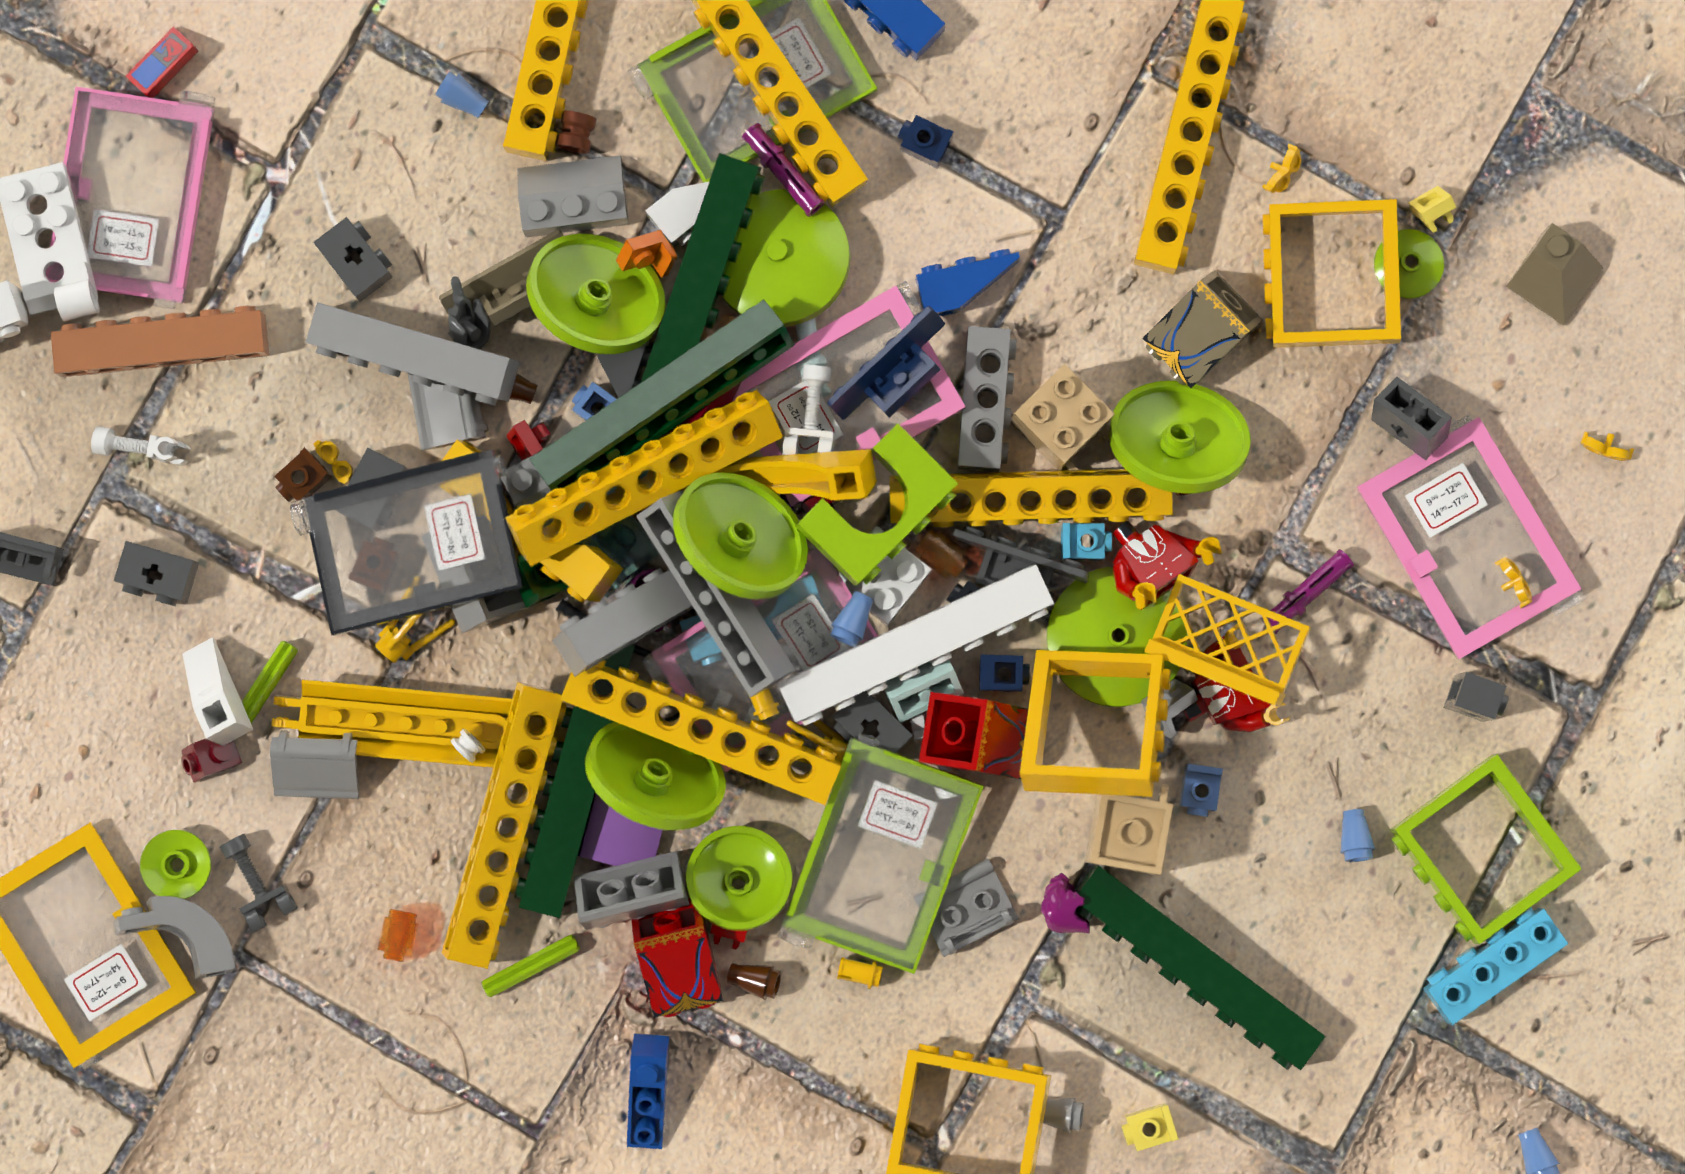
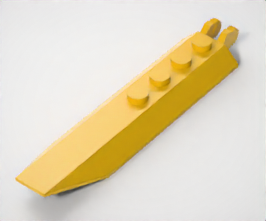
[271,679,568,768]

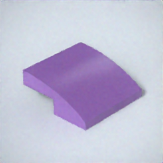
[577,791,663,866]

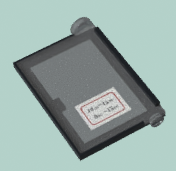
[290,449,525,636]

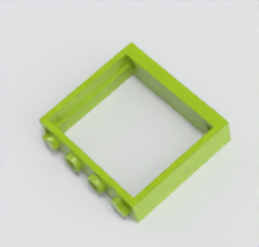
[1390,754,1582,944]

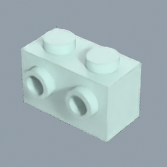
[884,660,964,723]

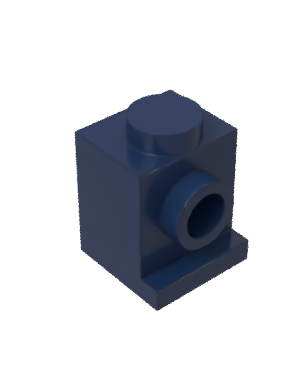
[897,115,954,169]
[979,654,1030,692]

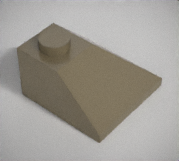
[1506,223,1603,326]

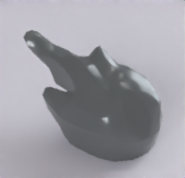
[448,276,491,350]

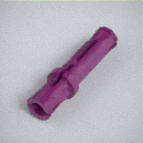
[742,123,825,217]
[1261,549,1354,635]

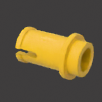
[749,688,780,721]
[837,957,883,989]

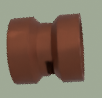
[555,111,597,154]

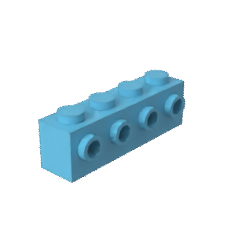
[1423,907,1568,1025]

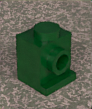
[518,555,569,608]

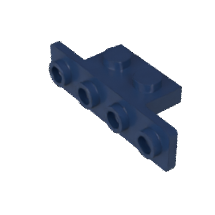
[827,306,945,420]

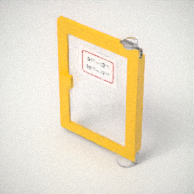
[0,822,197,1070]

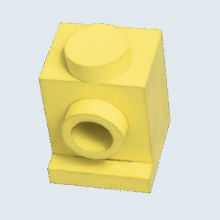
[1121,1103,1179,1151]

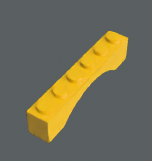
[440,439,624,603]
[675,449,877,500]

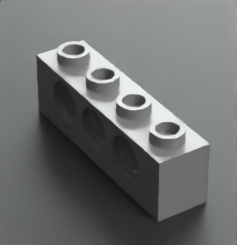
[957,326,1017,472]

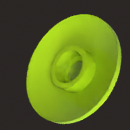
[1374,229,1444,299]
[140,830,211,899]

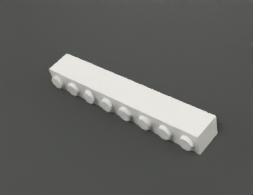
[776,565,1054,726]

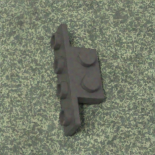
[952,526,1089,589]

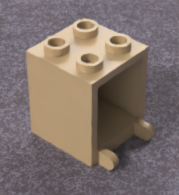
[1011,363,1115,471]
[1085,784,1173,875]

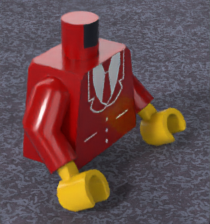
[1113,521,1222,610]
[1183,624,1290,732]

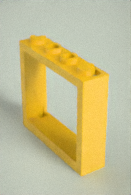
[1262,199,1401,348]
[1020,650,1171,797]
[886,1043,1052,1174]

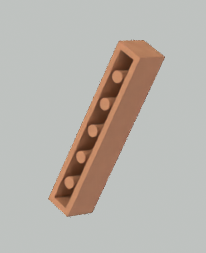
[51,306,269,378]

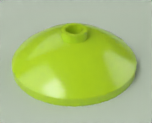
[686,826,792,931]

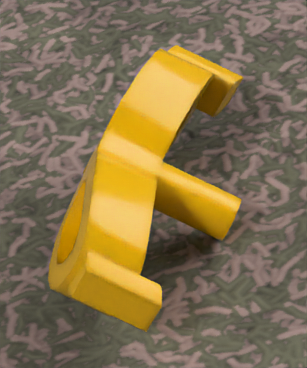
[1262,144,1301,193]
[1580,431,1634,461]
[313,440,354,485]
[1495,557,1532,608]

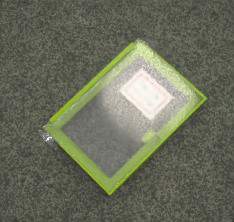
[627,0,877,183]
[778,733,984,974]

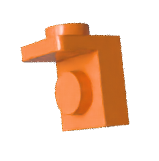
[616,230,677,277]

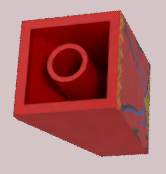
[919,692,1028,779]
[631,898,723,1018]

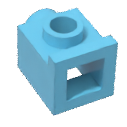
[1061,523,1112,561]

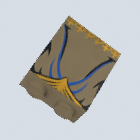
[1142,271,1263,388]

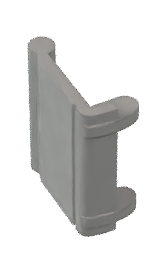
[407,373,488,451]
[270,730,360,799]
[913,859,1019,957]

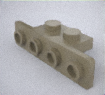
[439,229,564,326]

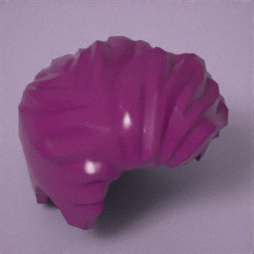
[1041,873,1090,933]

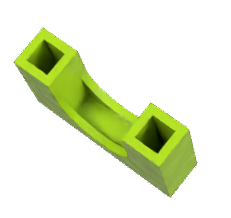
[795,423,958,586]

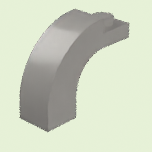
[113,896,236,979]

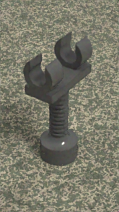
[220,833,298,932]

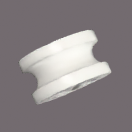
[451,728,485,763]

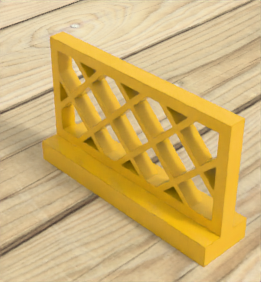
[1144,574,1311,707]

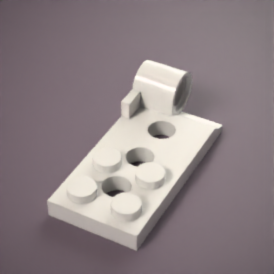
[0,162,99,321]

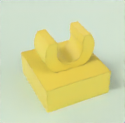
[1408,186,1457,232]

